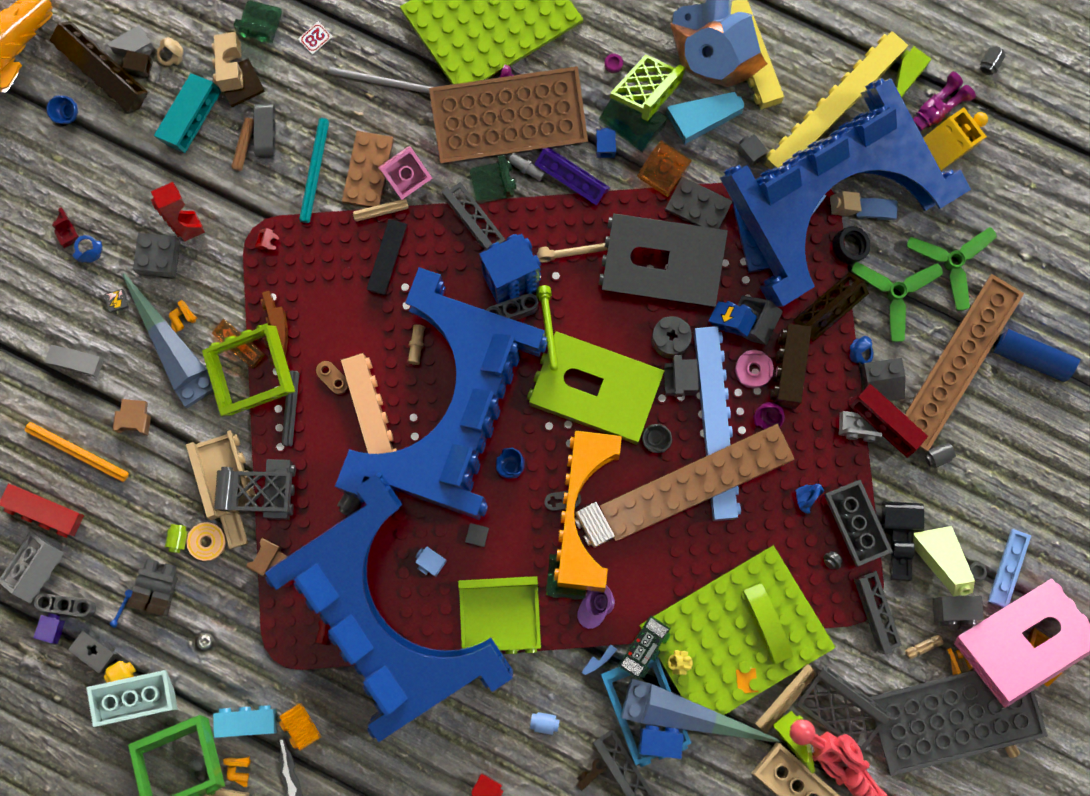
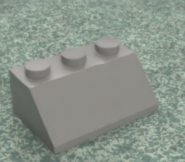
[0,531,64,603]

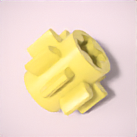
[668,650,693,675]

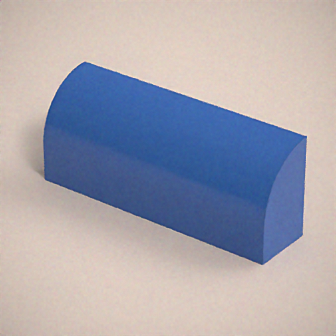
[993,329,1081,382]

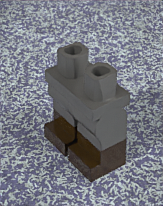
[127,559,178,616]

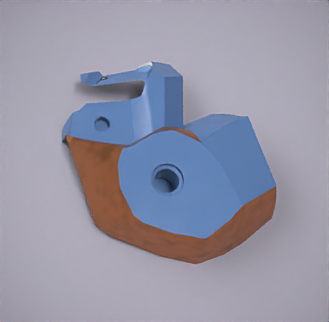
[670,0,768,87]

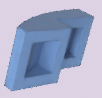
[857,198,898,220]
[581,645,617,675]

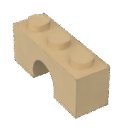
[212,32,243,92]

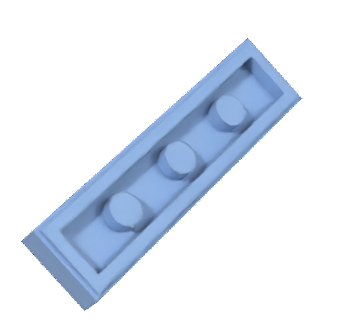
[987,529,1031,608]

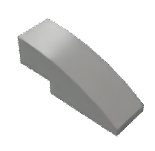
[45,345,104,378]

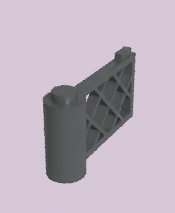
[214,467,292,512]

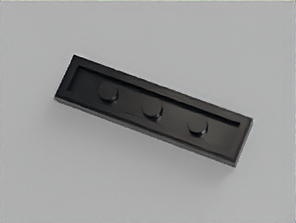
[367,219,407,296]

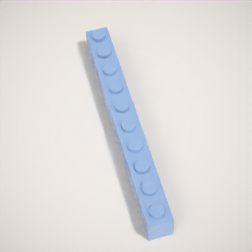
[693,326,741,521]

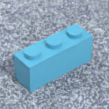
[213,705,277,738]

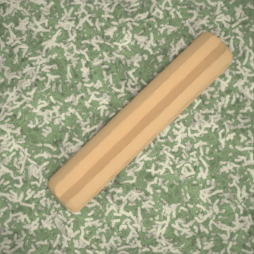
[353,199,408,221]

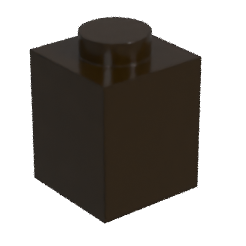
[121,50,153,79]

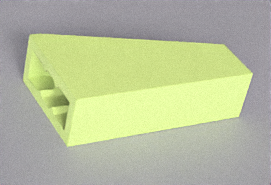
[913,526,975,596]

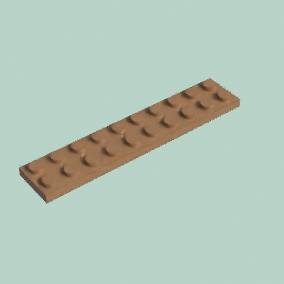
[904,274,1024,452]
[600,423,795,542]

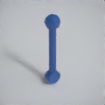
[110,590,133,628]

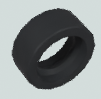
[832,226,871,264]

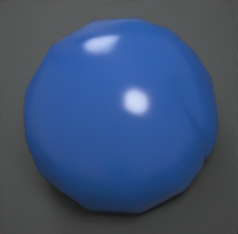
[46,95,78,124]
[496,448,525,479]

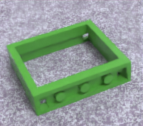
[128,715,225,796]

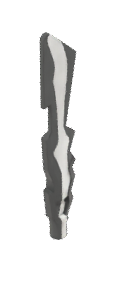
[278,739,303,796]

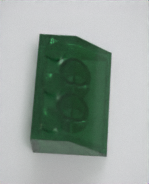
[599,91,667,153]

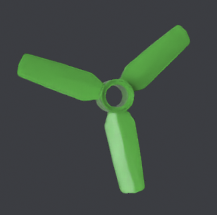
[907,227,997,311]
[851,262,943,342]

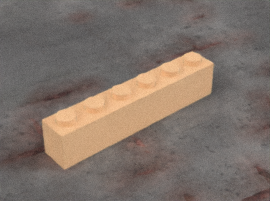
[341,353,397,454]

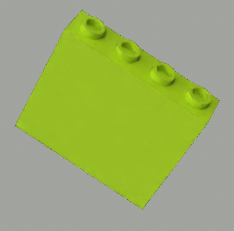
[458,576,541,654]

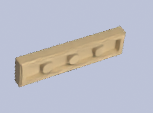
[755,664,817,734]

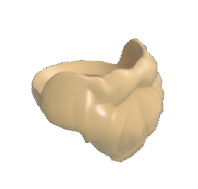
[157,37,183,66]

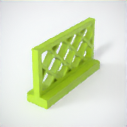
[610,55,686,121]

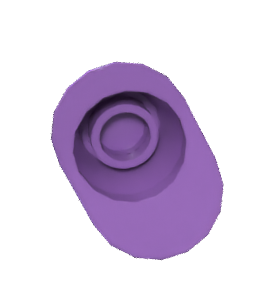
[578,585,615,629]

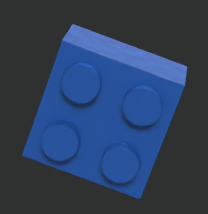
[638,725,684,759]

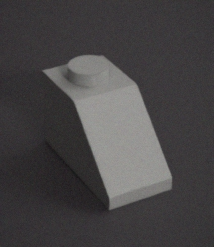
[108,25,155,56]

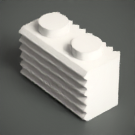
[575,502,615,548]

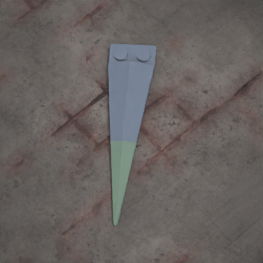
[122,273,214,408]
[620,678,781,742]

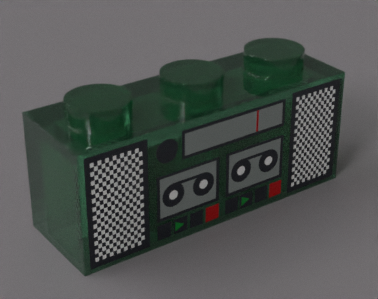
[618,615,671,679]

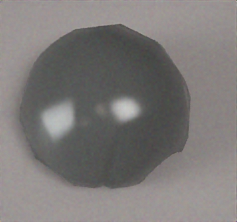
[642,424,672,453]

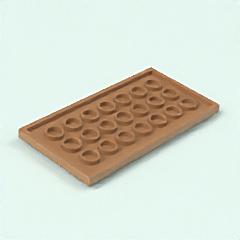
[429,66,588,163]

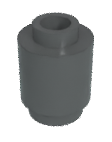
[980,46,1005,75]
[925,443,956,468]
[337,493,361,516]

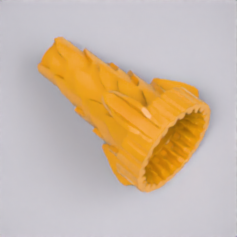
[0,0,53,93]

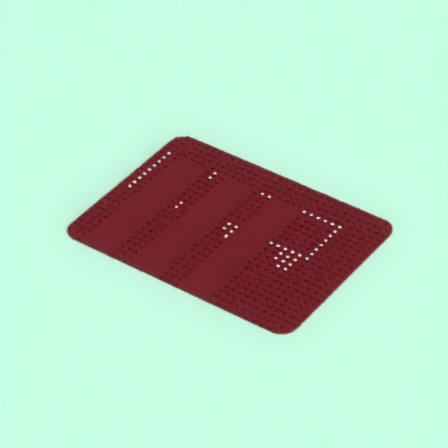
[243,182,884,670]

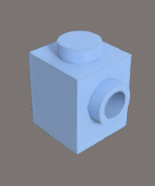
[415,546,447,577]

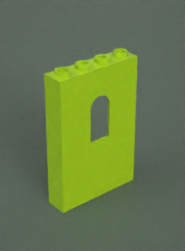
[527,331,664,445]

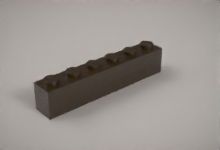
[49,21,149,112]

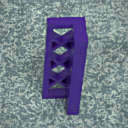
[534,147,611,205]

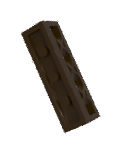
[793,272,869,342]

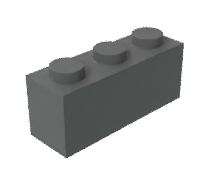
[263,459,296,520]

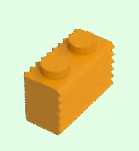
[279,703,322,751]

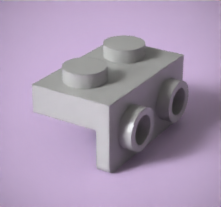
[839,411,882,442]

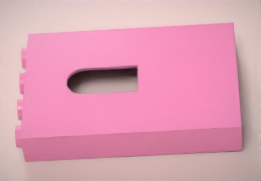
[954,579,1090,708]

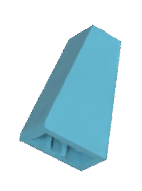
[666,92,744,145]

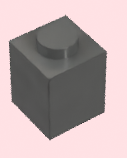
[737,134,768,167]

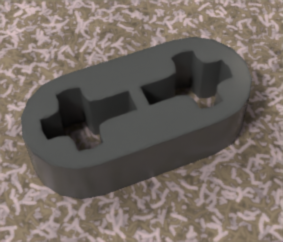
[545,491,581,511]

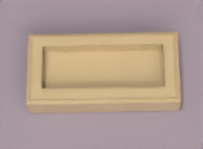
[220,511,249,549]

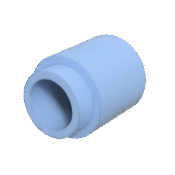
[530,712,560,735]

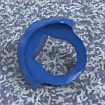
[73,235,103,263]
[850,336,873,365]
[795,484,824,514]

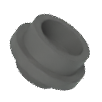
[823,551,842,570]
[969,562,987,582]

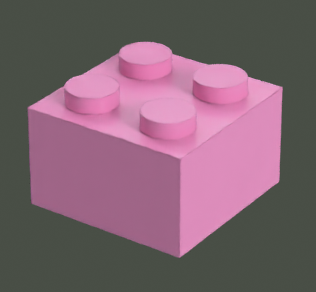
[378,146,432,200]

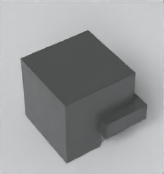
[664,355,699,397]

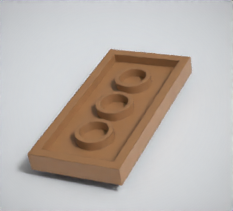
[342,131,394,208]

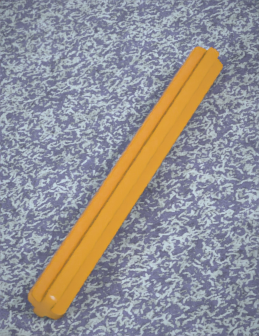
[25,422,129,482]

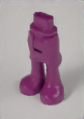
[913,71,976,131]

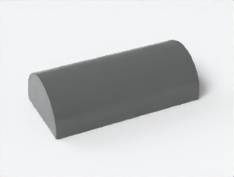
[824,480,893,567]

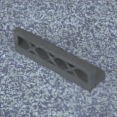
[442,182,506,251]
[854,571,902,655]
[593,729,654,796]

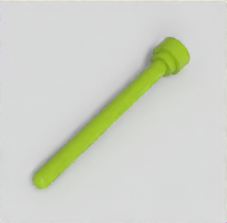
[536,285,558,371]

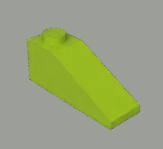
[895,46,932,98]
[773,711,815,774]

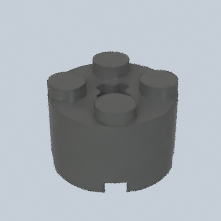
[651,316,692,359]

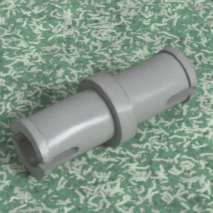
[508,153,545,182]

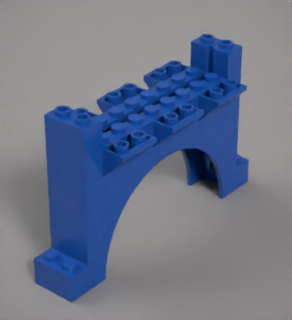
[720,78,971,307]
[335,267,548,520]
[265,472,513,742]

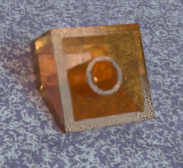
[637,140,692,197]

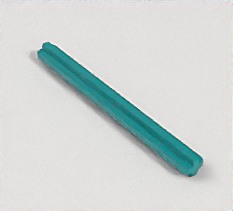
[299,118,329,223]

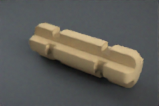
[905,635,943,659]

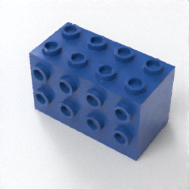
[479,234,541,304]

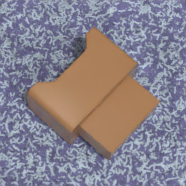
[113,399,151,436]
[246,538,288,577]

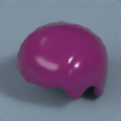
[754,402,785,429]

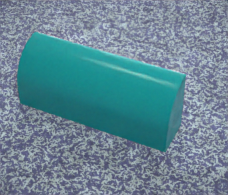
[154,73,221,153]

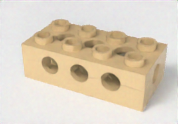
[751,742,840,796]

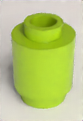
[165,524,187,553]

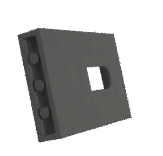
[599,213,728,307]

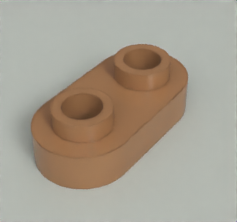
[316,361,349,395]

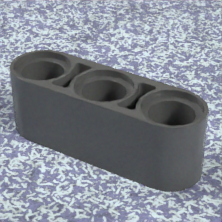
[254,104,275,157]
[486,294,539,321]
[34,593,96,617]

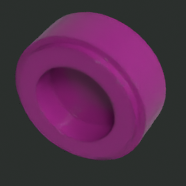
[605,54,623,73]

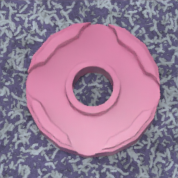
[735,350,774,389]

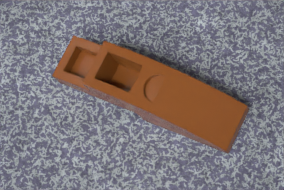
[261,291,288,367]

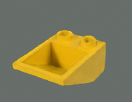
[923,107,988,171]

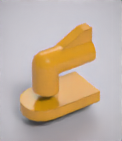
[169,300,197,333]
[947,648,973,675]
[223,756,251,787]

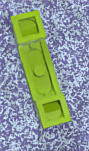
[743,583,793,665]

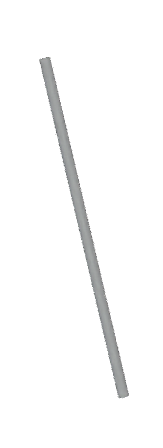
[328,67,432,94]

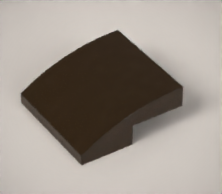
[215,58,265,107]

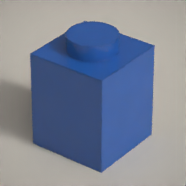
[596,128,616,158]

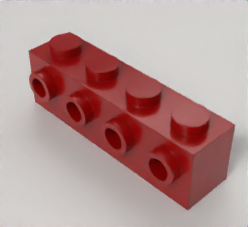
[0,483,84,538]

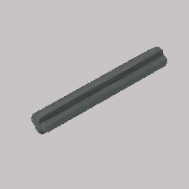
[282,371,299,446]

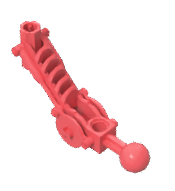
[790,719,888,796]

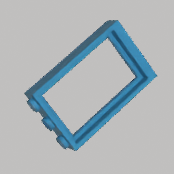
[600,653,691,767]

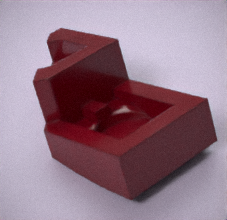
[52,207,79,249]

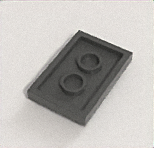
[665,176,733,229]

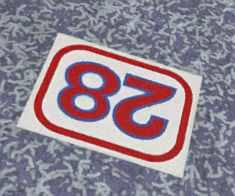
[298,22,333,54]

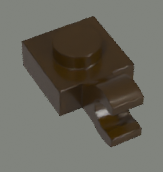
[576,758,607,791]

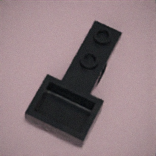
[882,501,924,581]

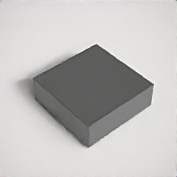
[465,523,489,547]

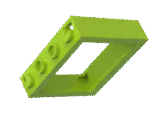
[202,323,295,416]

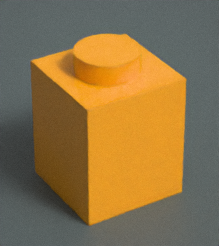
[736,668,758,693]

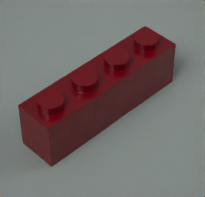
[850,384,928,458]

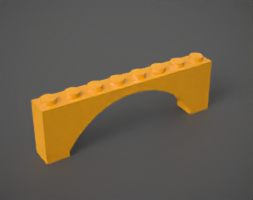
[554,431,622,592]

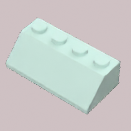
[87,670,178,727]

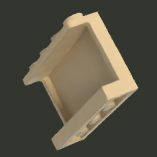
[186,430,256,520]

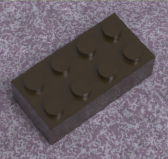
[770,323,812,409]

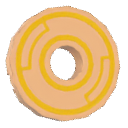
[186,522,226,561]

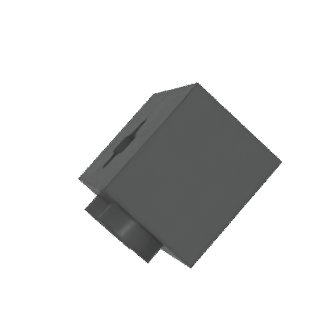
[68,630,119,673]

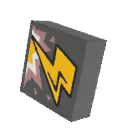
[104,289,129,313]

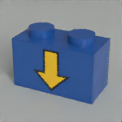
[709,301,757,337]

